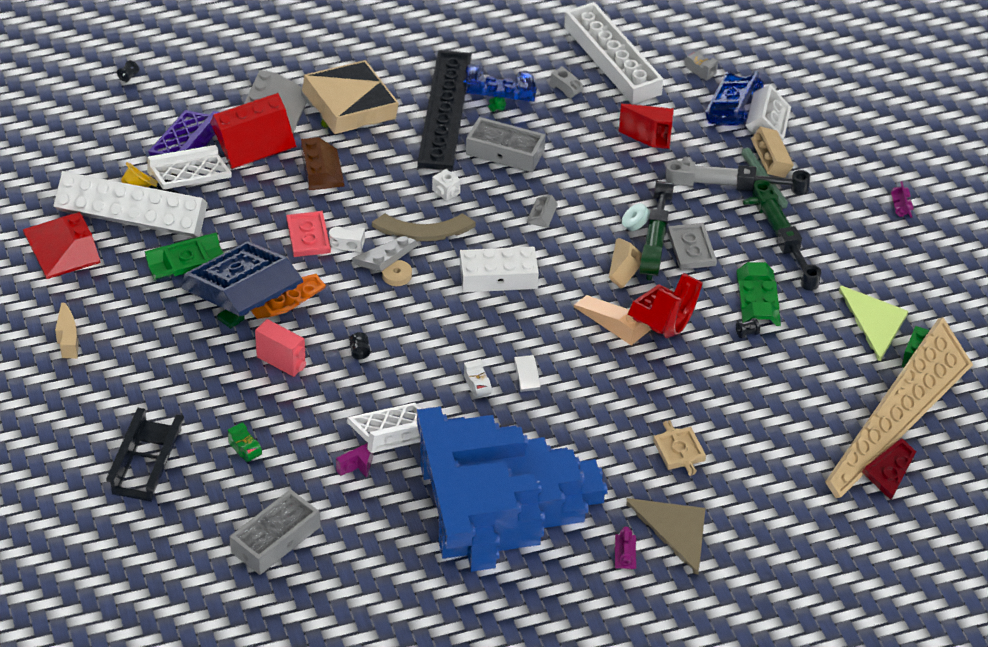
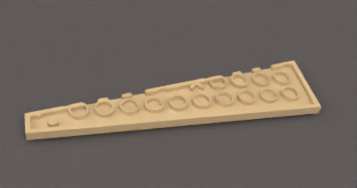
[825,317,973,498]

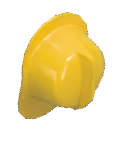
[121,162,158,188]

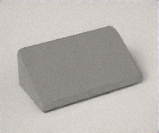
[527,195,558,227]

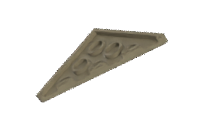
[626,498,706,574]

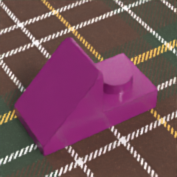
[336,443,373,478]

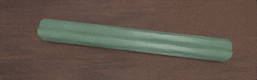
[741,147,788,209]

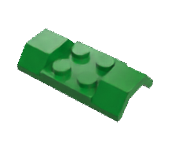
[144,233,224,280]
[736,262,781,326]

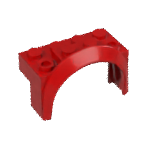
[628,273,703,338]

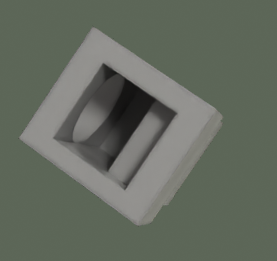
[684,51,718,81]
[549,66,583,98]

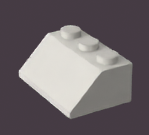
[746,84,791,140]

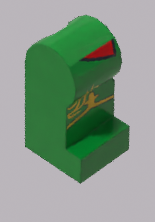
[227,422,262,462]

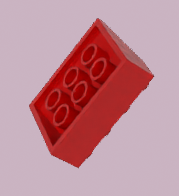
[210,93,296,170]

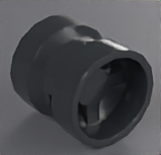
[349,332,371,360]

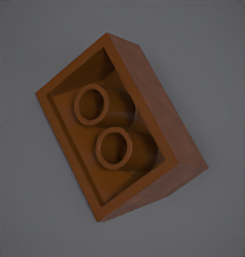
[301,137,345,191]

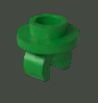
[488,94,506,112]

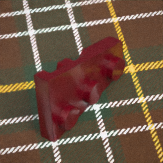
[862,438,917,500]

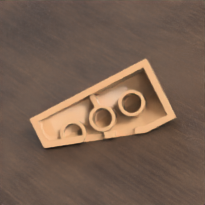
[574,295,652,345]

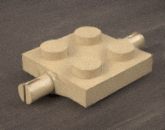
[653,420,706,476]

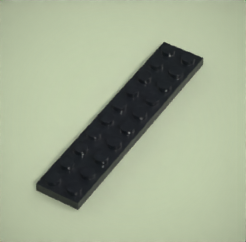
[417,50,472,171]

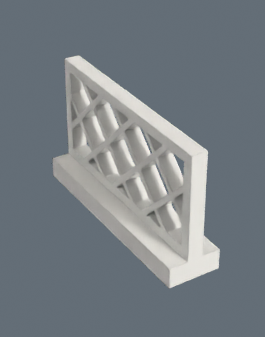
[147,145,232,190]
[347,403,421,453]

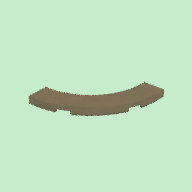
[372,213,476,241]

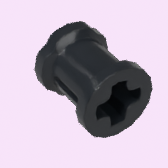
[117,60,139,82]
[736,318,760,339]

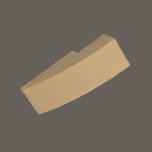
[55,303,79,359]

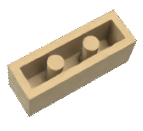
[751,126,794,178]

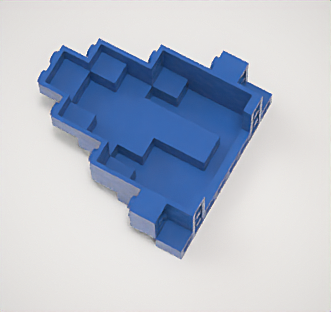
[417,406,608,572]

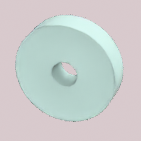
[622,203,650,231]

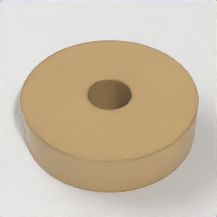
[382,260,412,286]

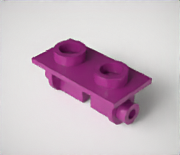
[891,181,914,218]
[615,527,636,569]

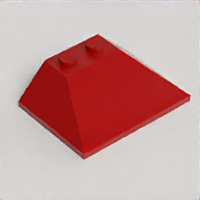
[23,212,101,279]

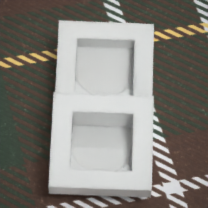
[514,355,540,392]

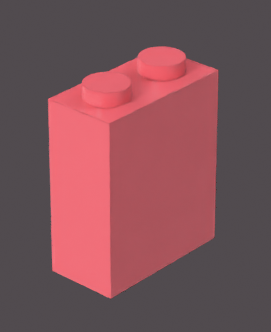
[255,319,306,377]

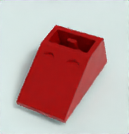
[619,103,674,149]

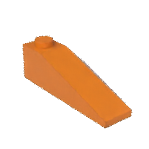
[251,274,326,319]

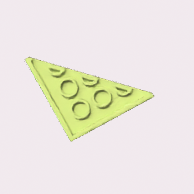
[839,285,908,361]

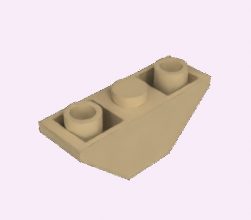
[609,238,642,289]

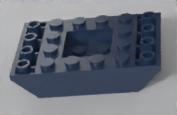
[181,241,303,316]

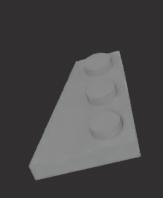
[352,236,417,272]

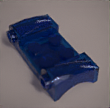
[464,64,537,102]
[705,71,764,126]

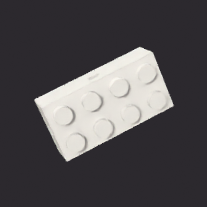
[460,247,539,292]

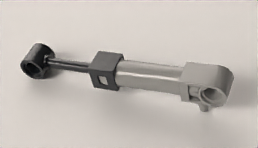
[666,156,810,195]

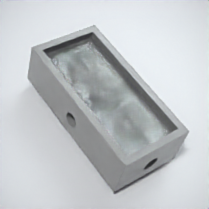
[466,117,546,172]
[229,489,320,575]

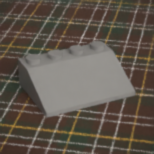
[244,70,307,133]

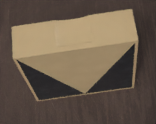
[302,60,399,134]

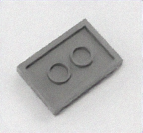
[667,223,717,270]

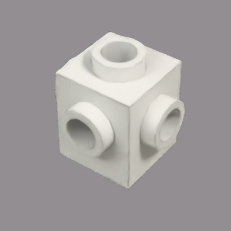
[432,169,461,201]

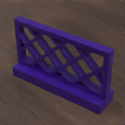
[148,110,219,156]

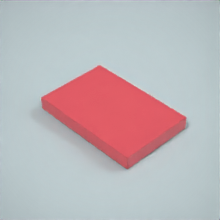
[286,211,331,257]

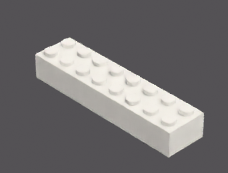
[564,2,663,104]
[53,171,208,238]

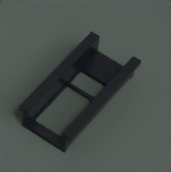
[106,407,184,502]

